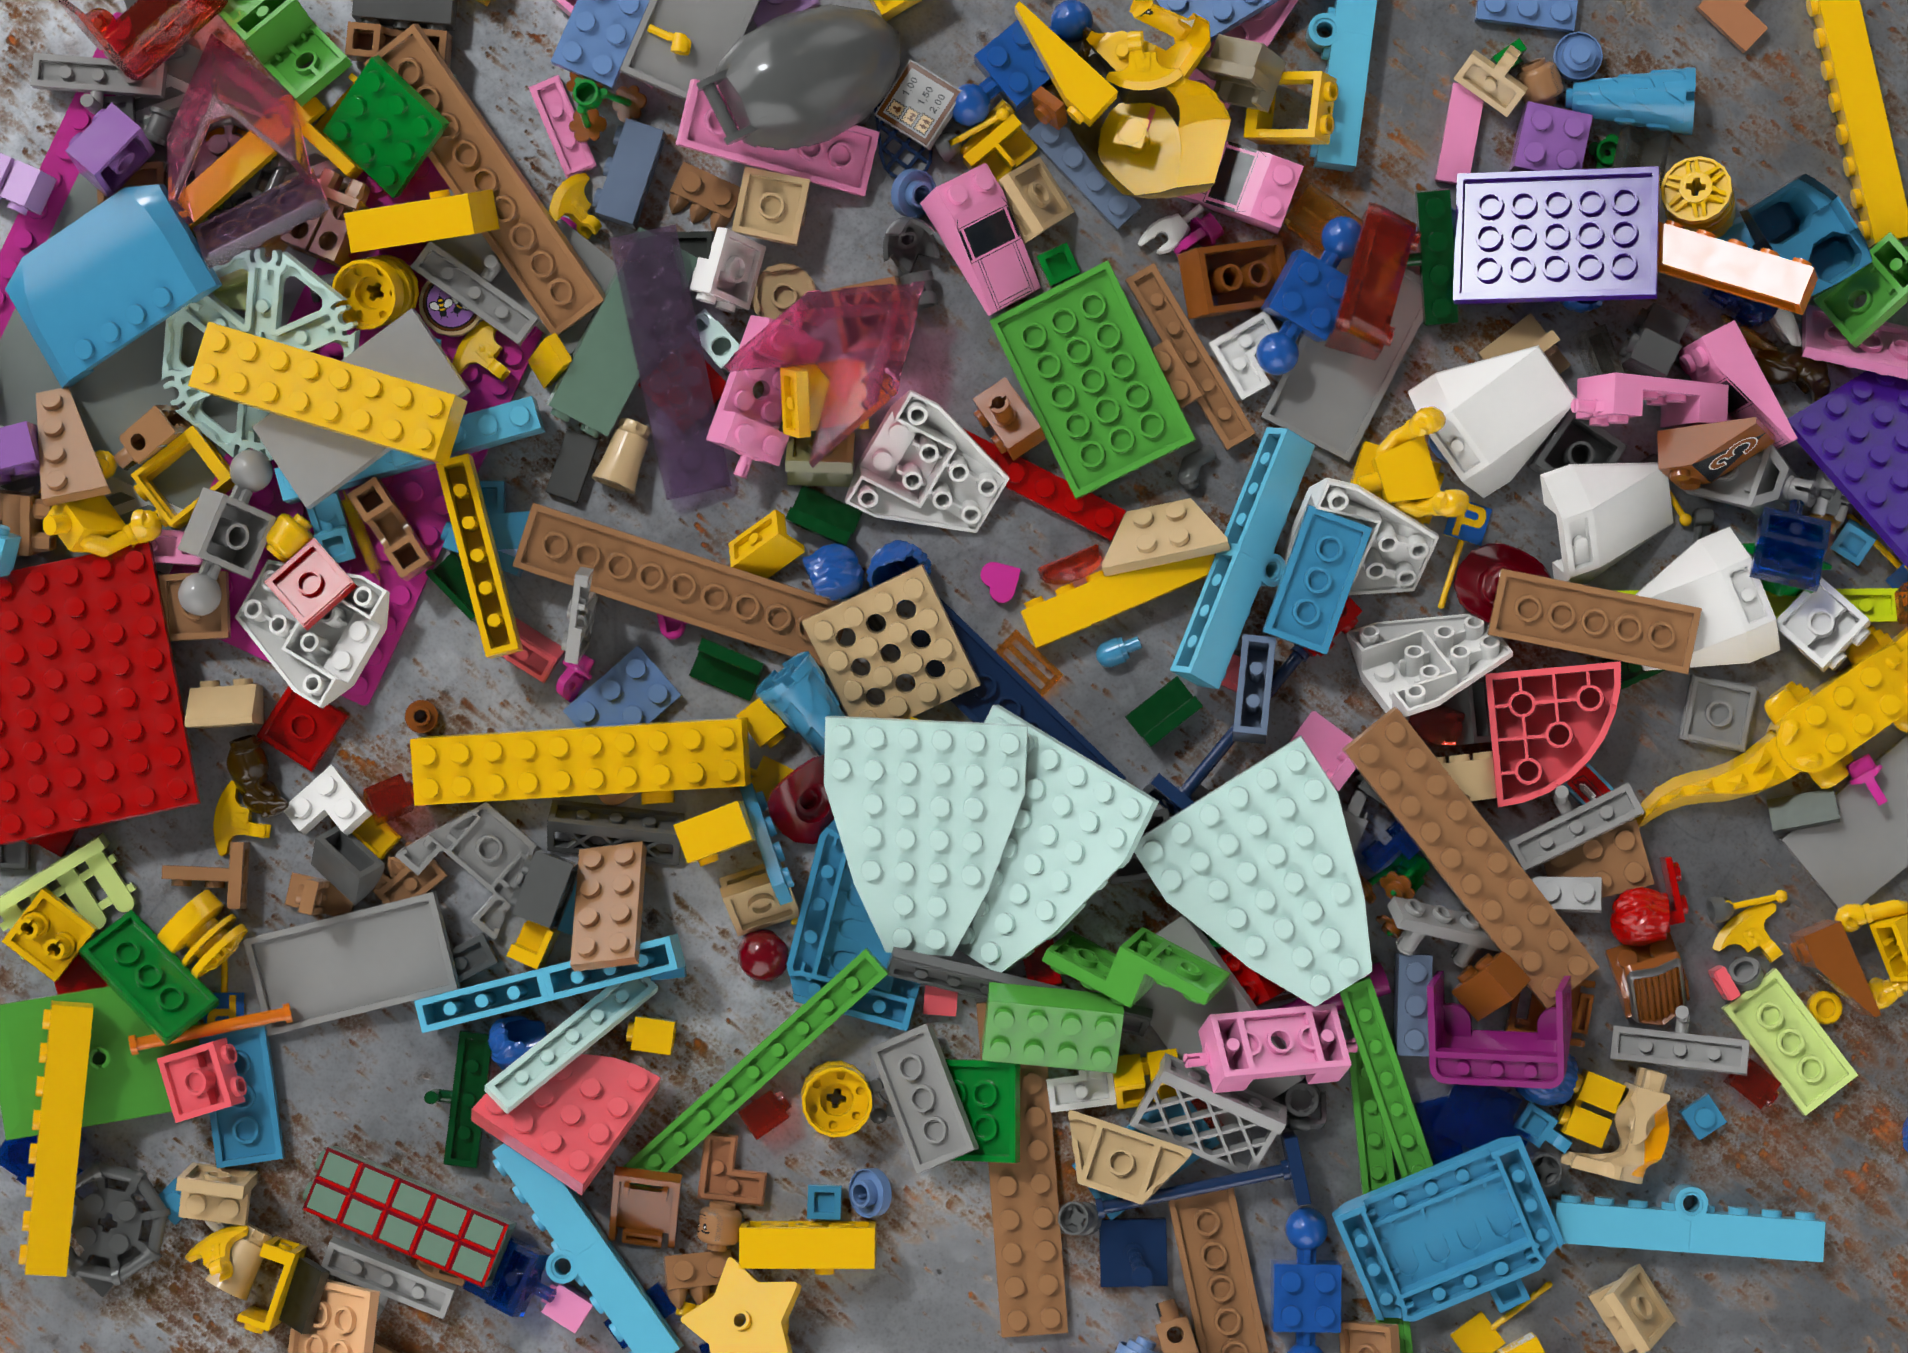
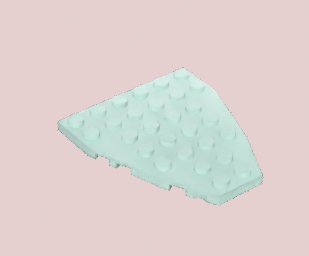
[957,705,1159,974]
[824,716,1028,956]
[1134,735,1373,1007]

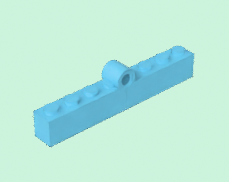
[1305,0,1377,172]
[274,396,545,505]
[1170,427,1315,689]
[414,933,686,1033]
[492,1143,684,1353]
[1551,1184,1826,1262]

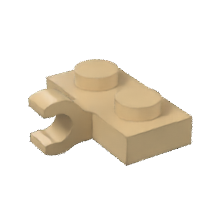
[1453,45,1528,117]

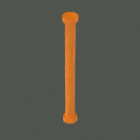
[128,1003,293,1056]

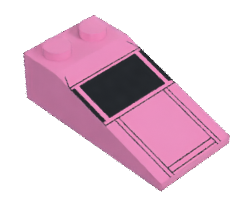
[1177,141,1304,234]
[920,163,1041,316]
[1678,320,1798,449]

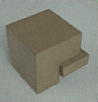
[1196,34,1286,112]

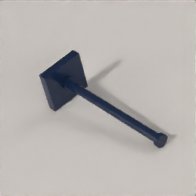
[1143,644,1310,816]
[1095,1131,1311,1219]
[1099,1217,1168,1288]

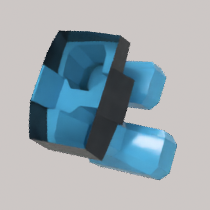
[1717,173,1873,302]

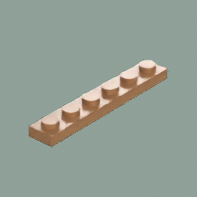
[1125,263,1255,451]

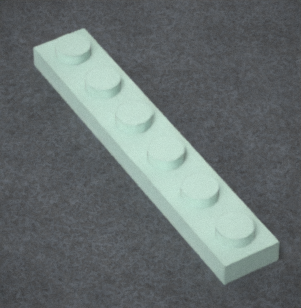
[484,976,658,1114]

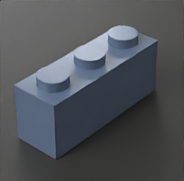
[592,118,667,230]
[1232,634,1276,744]
[1392,953,1433,1056]

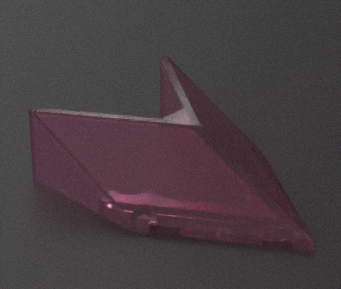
[167,34,314,224]
[725,281,925,468]

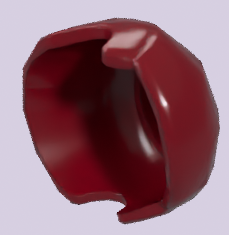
[737,929,789,982]

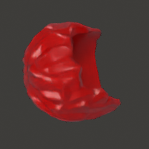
[1610,887,1671,946]

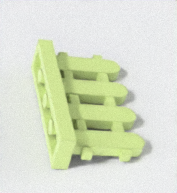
[0,832,137,960]

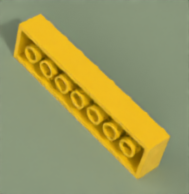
[188,321,468,466]

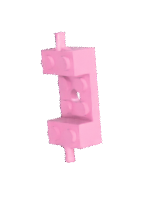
[706,305,824,479]
[1571,372,1731,429]
[1183,1003,1358,1093]

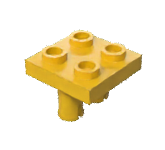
[1,888,98,982]

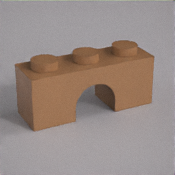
[345,21,453,69]
[347,477,435,581]

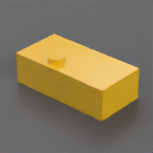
[344,189,500,253]
[673,801,756,867]
[739,1221,877,1275]

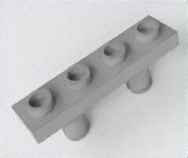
[1388,896,1500,968]

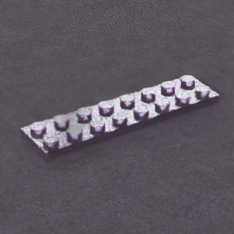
[609,224,732,500]

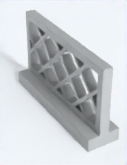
[1130,1053,1287,1173]

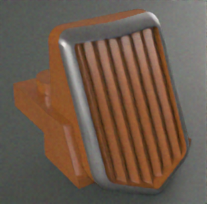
[1605,932,1690,1026]

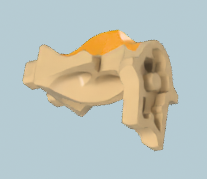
[1560,1066,1670,1184]

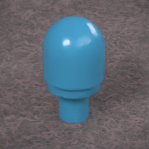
[1096,636,1142,668]

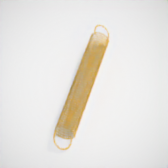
[341,490,381,581]

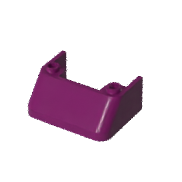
[1427,971,1572,1089]

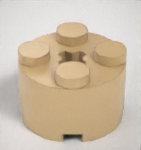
[1436,751,1497,801]

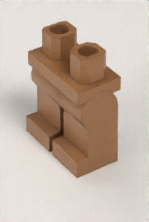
[280,168,370,269]
[0,490,57,556]

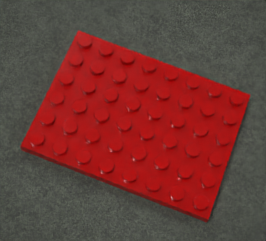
[0,542,201,845]

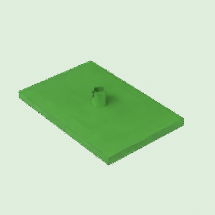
[989,260,1196,499]
[0,986,200,1141]

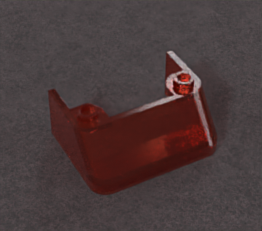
[57,0,228,81]
[1325,202,1421,360]

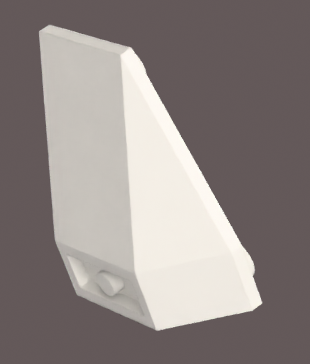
[1408,345,1576,498]
[845,390,1010,533]
[1540,462,1674,585]
[1283,478,1439,595]
[1635,527,1780,671]
[235,560,390,708]
[1347,613,1513,717]

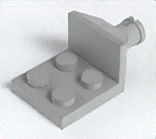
[1684,445,1819,521]

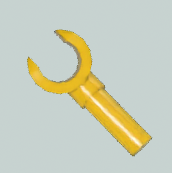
[647,24,692,56]

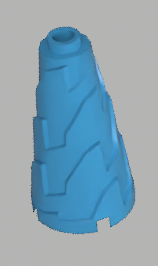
[1565,67,1696,135]
[755,651,846,756]

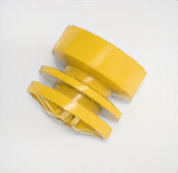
[1661,156,1736,238]
[332,255,419,330]
[157,889,248,979]
[801,1060,872,1137]

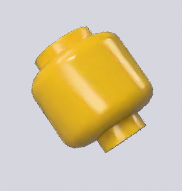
[265,513,314,563]

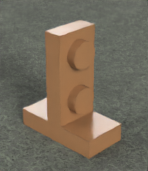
[161,842,250,909]
[284,872,355,916]

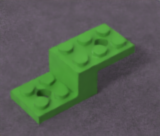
[204,0,353,107]
[1814,232,1908,348]
[1042,927,1231,1008]

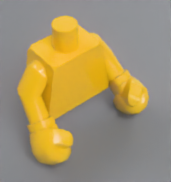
[1357,406,1469,517]
[43,450,162,557]
[1834,899,1908,1010]

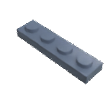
[1027,121,1141,231]

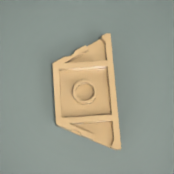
[1102,498,1231,576]
[1068,1109,1193,1205]

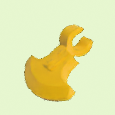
[1106,30,1183,91]
[549,173,602,240]
[452,320,511,382]
[213,780,271,856]
[1712,903,1783,963]
[185,1225,249,1282]

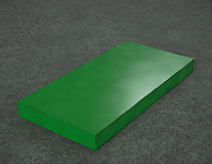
[78,910,219,1046]

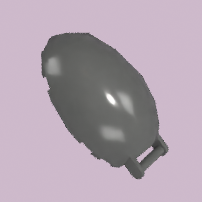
[696,4,901,150]

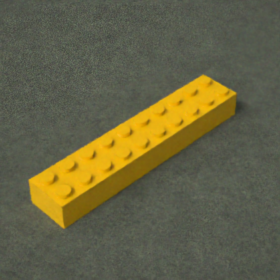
[410,717,751,806]

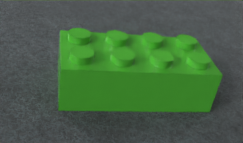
[982,982,1124,1073]

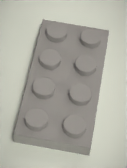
[869,1023,979,1174]

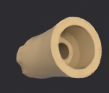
[591,418,651,494]
[205,1223,273,1301]

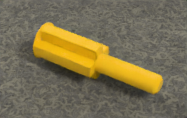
[960,99,1016,156]

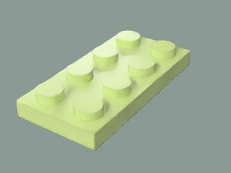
[1721,968,1858,1116]

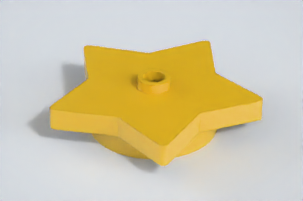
[681,1257,802,1353]

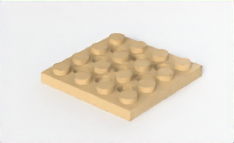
[802,564,981,719]

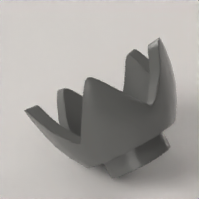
[883,217,940,275]

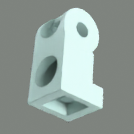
[685,308,740,375]

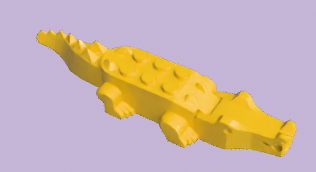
[1634,625,1908,828]

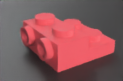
[157,1037,247,1123]

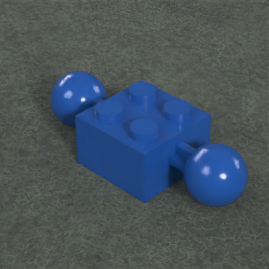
[952,0,1093,126]
[1256,216,1364,375]
[1270,1207,1342,1353]

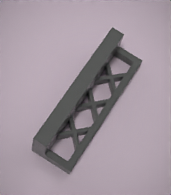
[547,799,685,865]

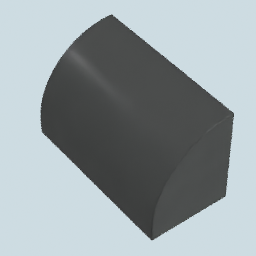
[1437,676,1491,747]
[311,826,385,905]

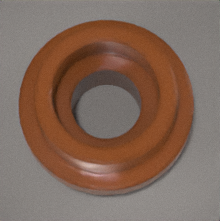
[405,700,439,733]

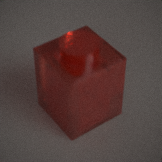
[1408,704,1465,745]
[363,773,414,826]
[1723,1058,1782,1110]
[738,1088,792,1140]

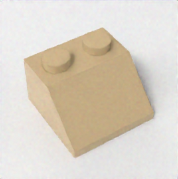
[185,678,265,729]

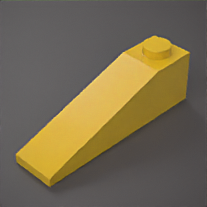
[1015,1,1118,127]

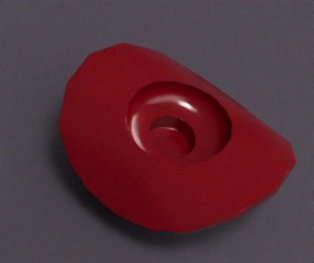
[1453,543,1551,623]
[768,755,834,844]

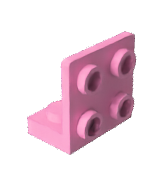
[1289,711,1356,792]

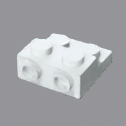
[690,227,766,313]
[1776,575,1871,672]

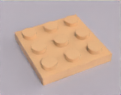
[288,1279,380,1353]

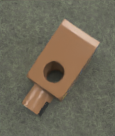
[114,405,192,471]
[1155,1298,1198,1353]

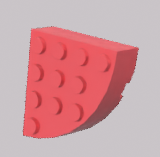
[1485,661,1621,807]
[471,1054,661,1196]

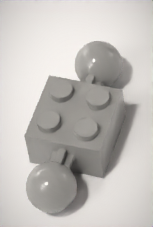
[178,449,277,616]

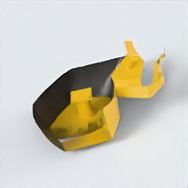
[1070,0,1231,199]

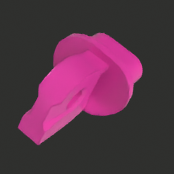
[1173,213,1224,257]
[556,654,595,703]
[1845,753,1888,806]

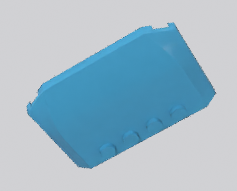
[5,184,222,389]
[787,820,921,1031]
[1332,1136,1564,1322]

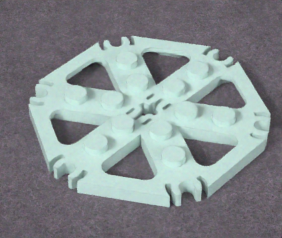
[161,247,360,461]

